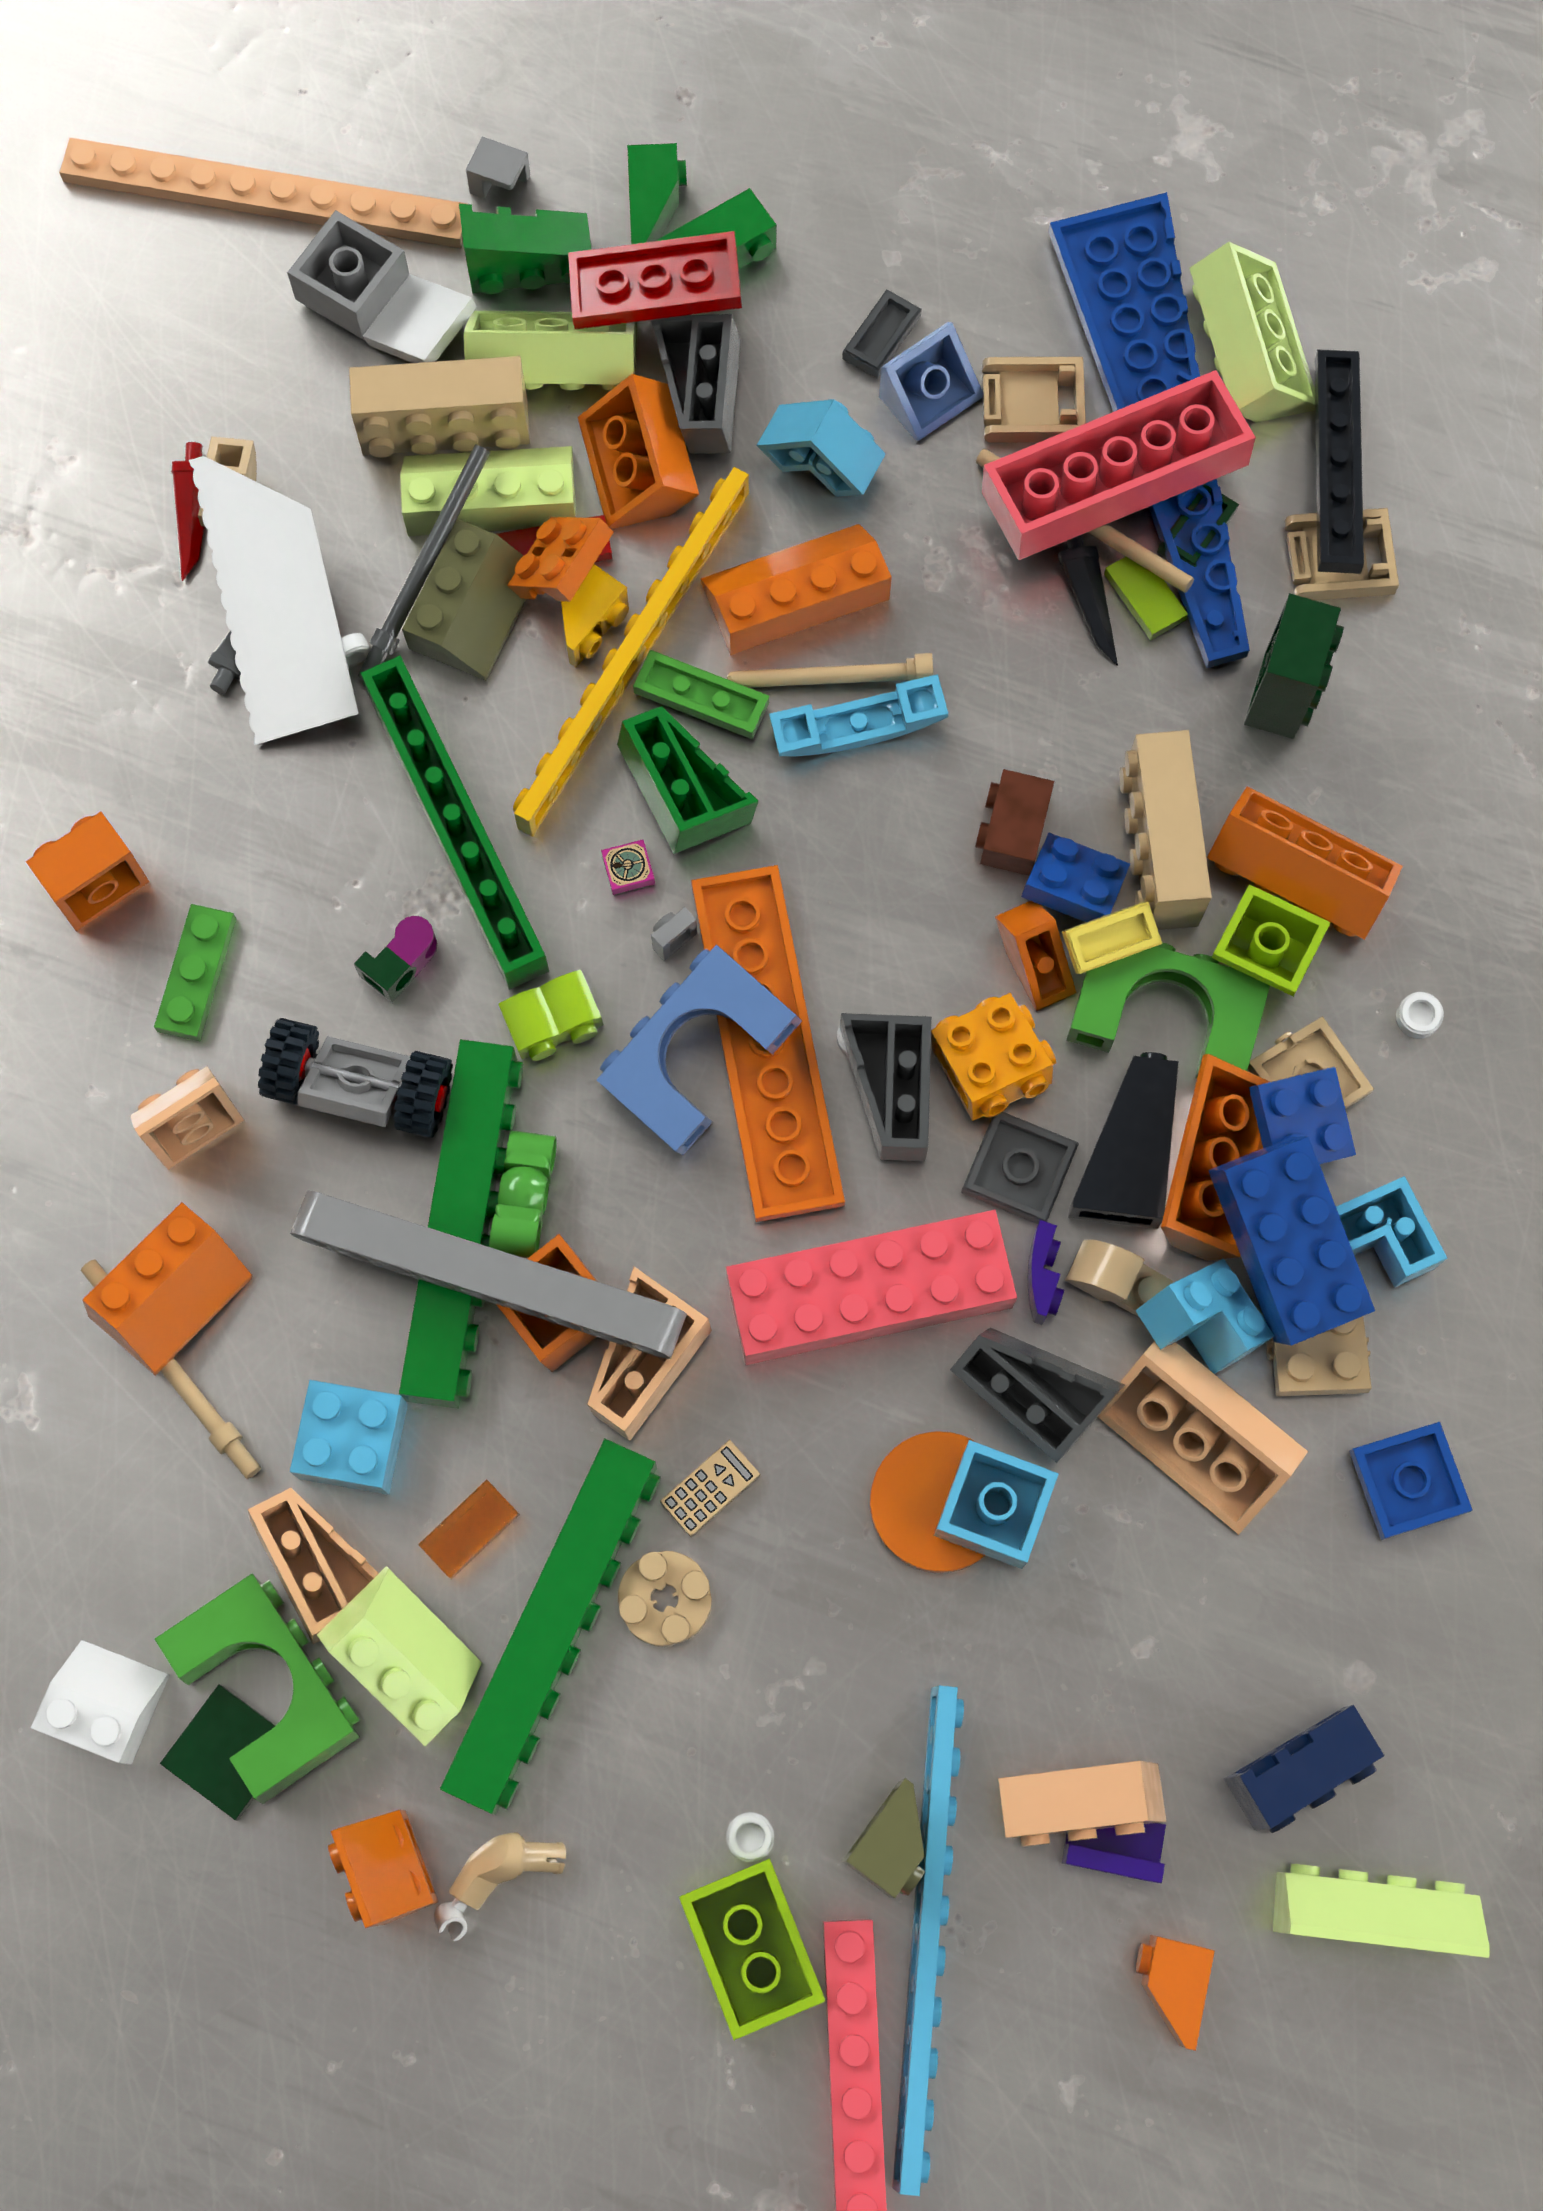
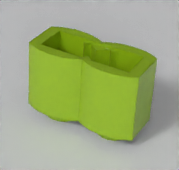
[498,970,604,1061]

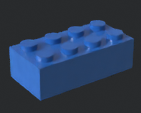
[1208,1136,1375,1346]

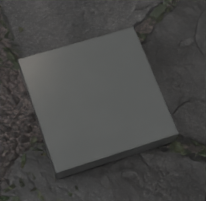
[961,1112,1079,1224]

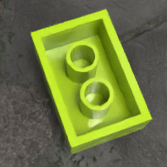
[679,1858,826,2040]

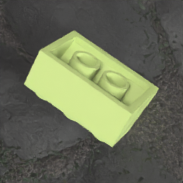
[317,1566,482,1746]

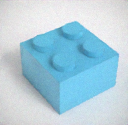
[290,1380,408,1495]
[934,1440,1059,1569]

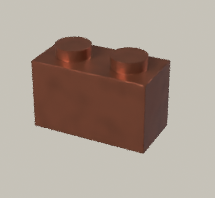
[975,769,1055,876]

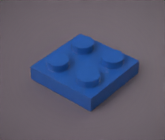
[1021,833,1130,922]
[1249,1067,1356,1164]
[1349,1422,1473,1540]

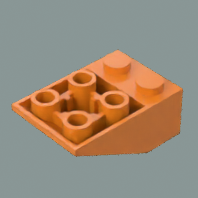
[328,1810,439,1928]

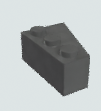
[651,314,741,454]
[840,1013,932,1161]
[950,1328,1125,1463]

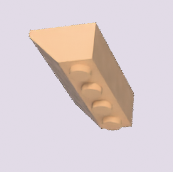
[1098,1341,1308,1535]

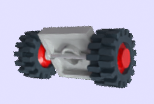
[258,1018,453,1138]

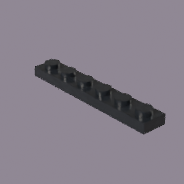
[1315,349,1364,574]

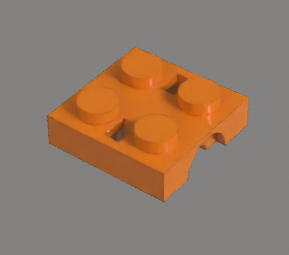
[507,517,614,602]

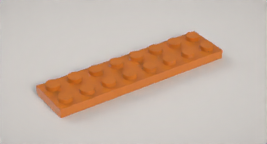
[691,865,845,1222]

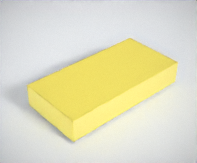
[1062,901,1162,974]

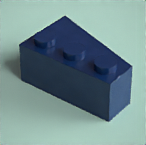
[1224,1705,1384,1833]

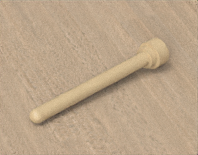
[727,653,933,688]

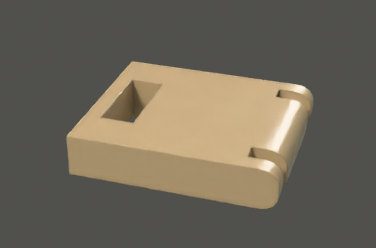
[982,357,1086,443]
[1284,508,1399,600]

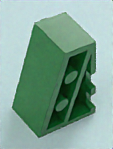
[459,203,592,294]
[617,706,759,854]

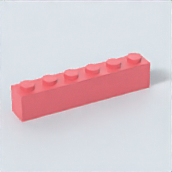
[823,1919,887,2211]

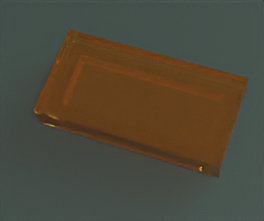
[418,1480,520,1580]

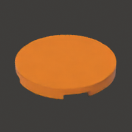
[870,1431,986,1573]

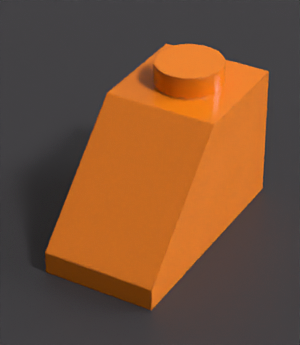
[995,901,1077,1011]
[1136,1935,1215,2051]

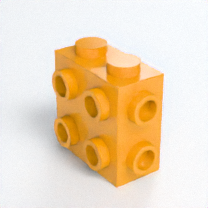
[931,992,1056,1121]

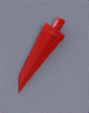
[171,442,205,581]

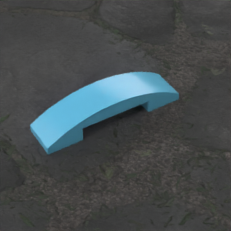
[769,674,948,757]

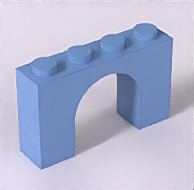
[597,945,802,1155]

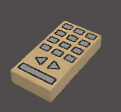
[660,1439,760,1537]

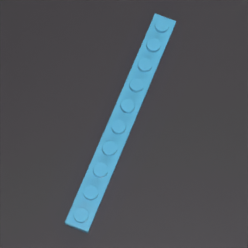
[892,1685,964,2196]

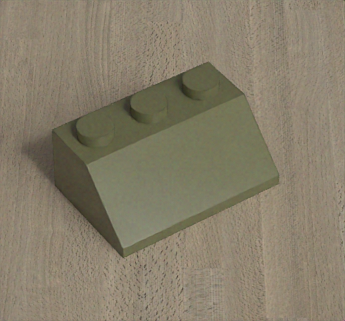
[402,518,526,681]
[842,1778,925,1898]

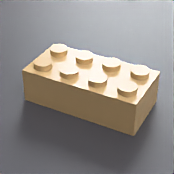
[349,356,530,458]
[1119,730,1212,930]

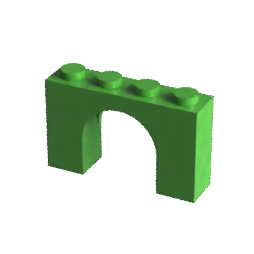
[1066,942,1270,1078]
[155,1573,360,1804]

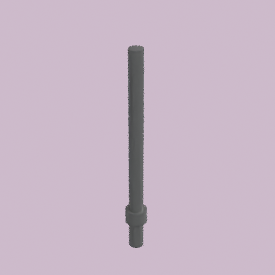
[358,444,491,678]

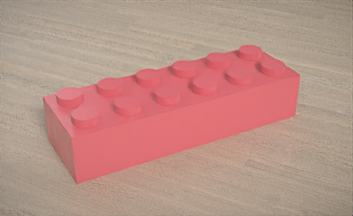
[982,370,1256,560]
[726,1209,1017,1365]

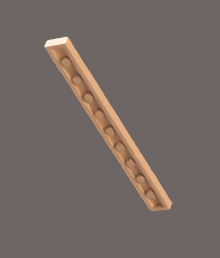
[59,137,467,248]

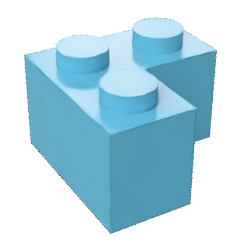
[756,399,886,497]
[1336,1176,1447,1288]
[1135,1258,1274,1374]

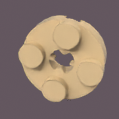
[618,1551,712,1647]

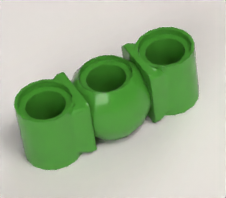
[489,1130,557,1258]

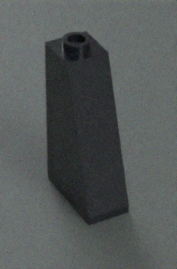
[1068,1052,1179,1229]

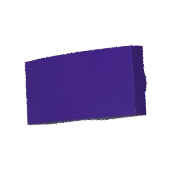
[1027,1220,1064,1325]

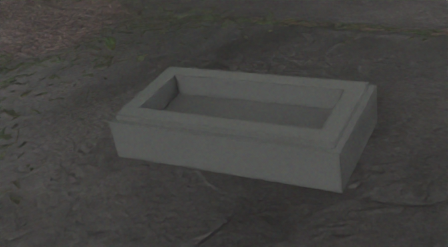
[842,289,922,379]

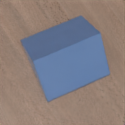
[879,322,983,441]

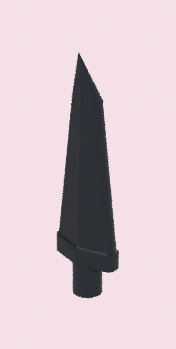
[1057,535,1118,666]

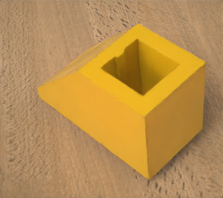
[561,564,629,668]

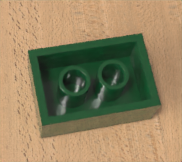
[1244,593,1344,739]

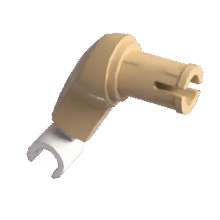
[434,1832,566,1941]

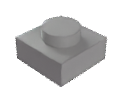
[651,907,697,961]

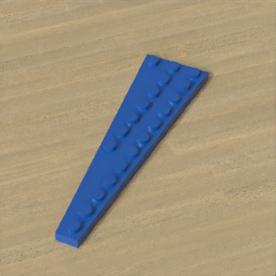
[1048,192,1250,668]

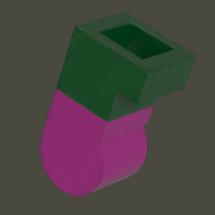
[354,916,438,1003]

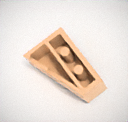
[587,1267,712,1441]
[248,1488,379,1644]
[998,1761,1167,1847]

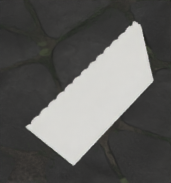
[189,456,359,745]

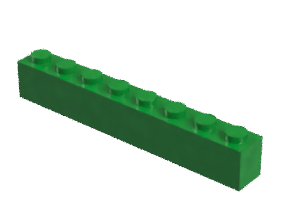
[361,655,549,990]
[399,1039,523,1409]
[440,1438,661,1815]

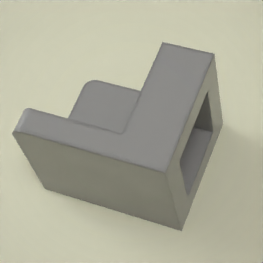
[466,136,530,199]

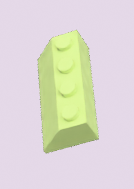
[1190,242,1315,422]
[464,311,637,390]
[400,446,576,536]
[1273,1864,1490,1958]

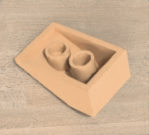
[130,1066,244,1170]

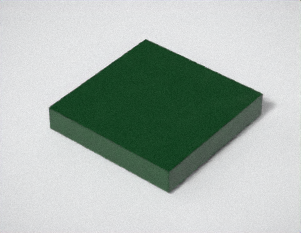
[160,1684,276,1821]

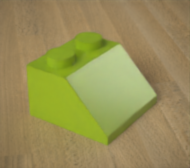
[1211,884,1331,997]

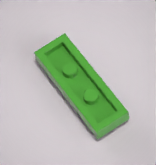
[633,650,769,740]
[154,904,236,1042]

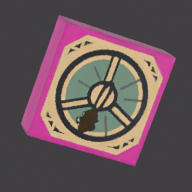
[601,839,655,895]

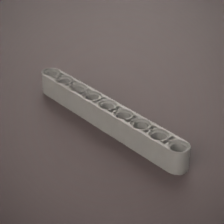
[290,1190,687,1359]

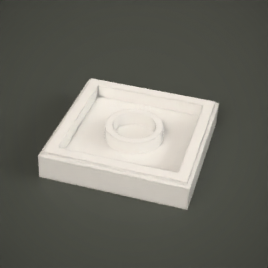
[363,274,477,363]

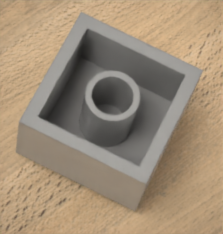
[287,210,409,339]

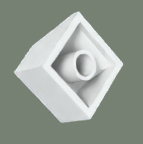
[31,1640,170,1765]

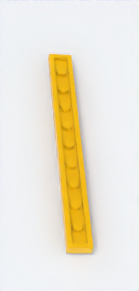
[513,467,749,837]

